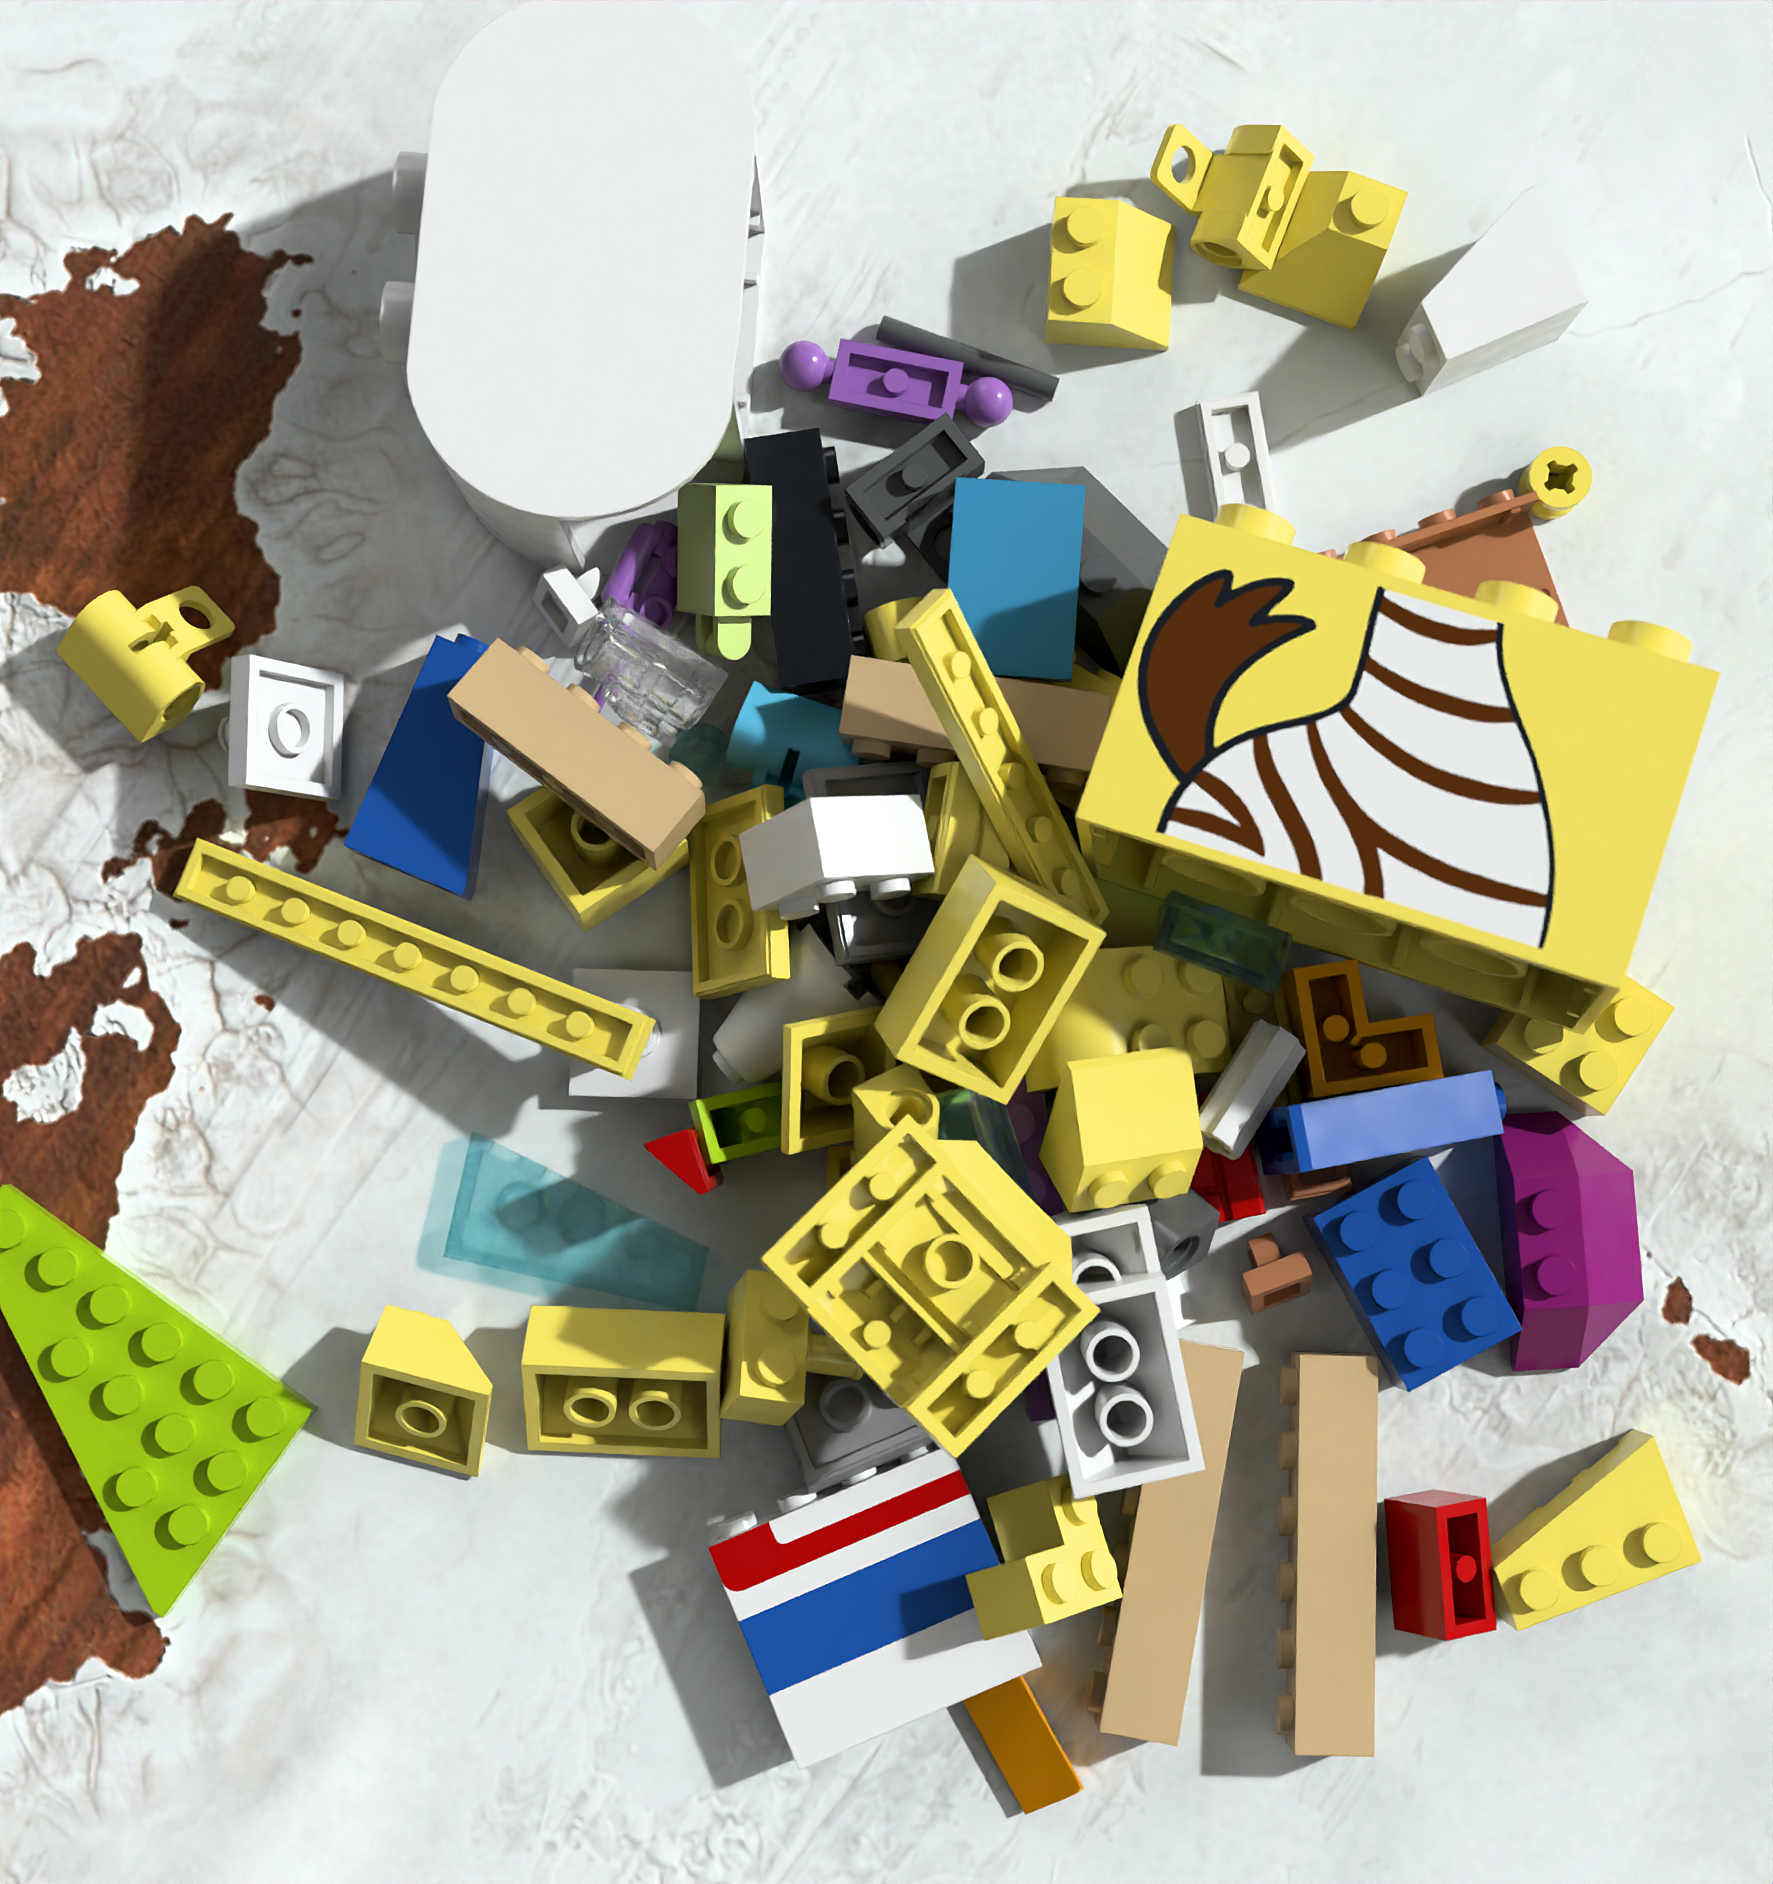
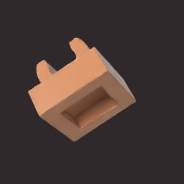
[1242,1232,1312,1315]

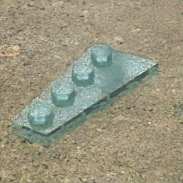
[443,1131,710,1312]

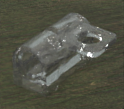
[573,595,729,748]

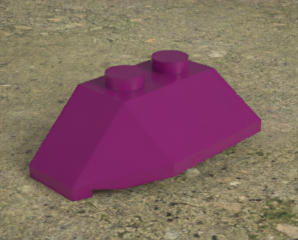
[1493,1111,1644,1372]

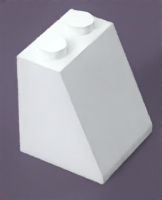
[1396,185,1589,397]

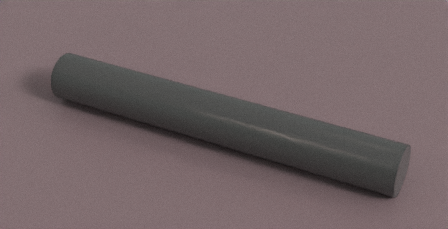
[876,315,1060,402]

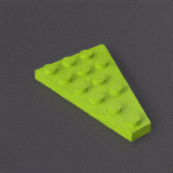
[0,1184,318,1618]

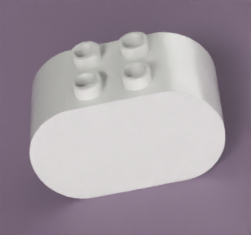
[379,0,767,577]

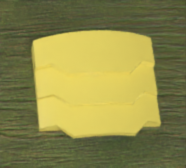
[759,1114,1101,1459]

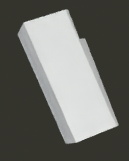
[1045,1204,1205,1499]

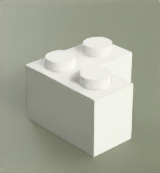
[739,795,934,920]

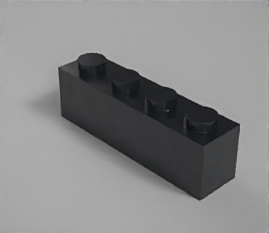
[744,428,867,696]

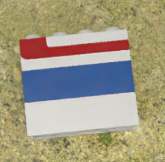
[708,1442,1042,1770]

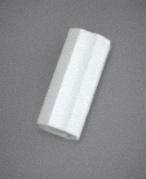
[1198,1019,1306,1160]

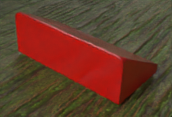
[643,1126,725,1195]

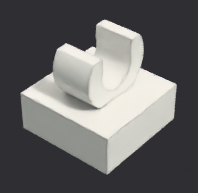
[532,562,607,649]

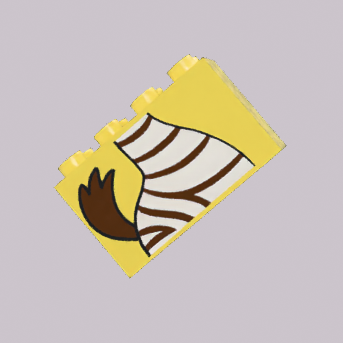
[1075,503,1721,1035]

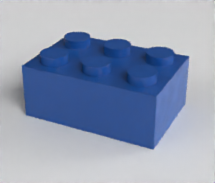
[1302,1156,1523,1392]

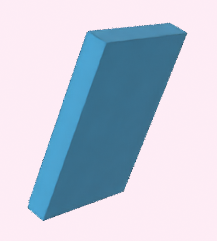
[948,477,1086,683]

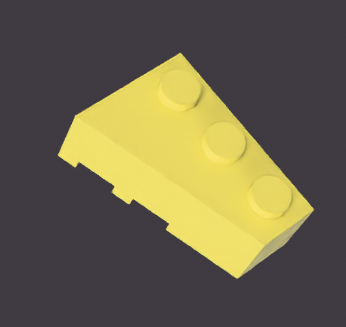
[1490,1429,1702,1631]

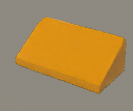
[962,1675,1084,1815]

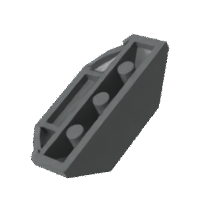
[947,466,1168,680]

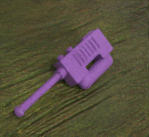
[594,519,678,713]

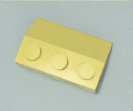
[521,1305,726,1458]

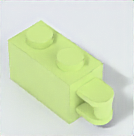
[677,483,772,660]

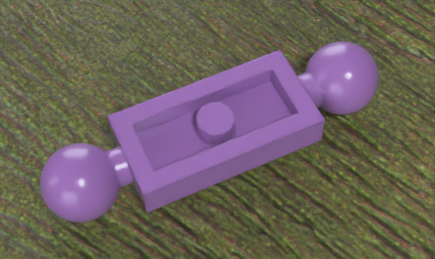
[779,338,1013,428]

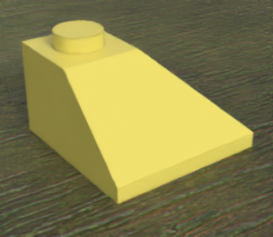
[1237,171,1408,331]
[781,1004,896,1155]
[354,1304,493,1477]

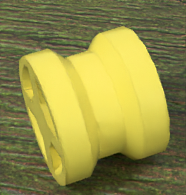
[1518,446,1592,520]

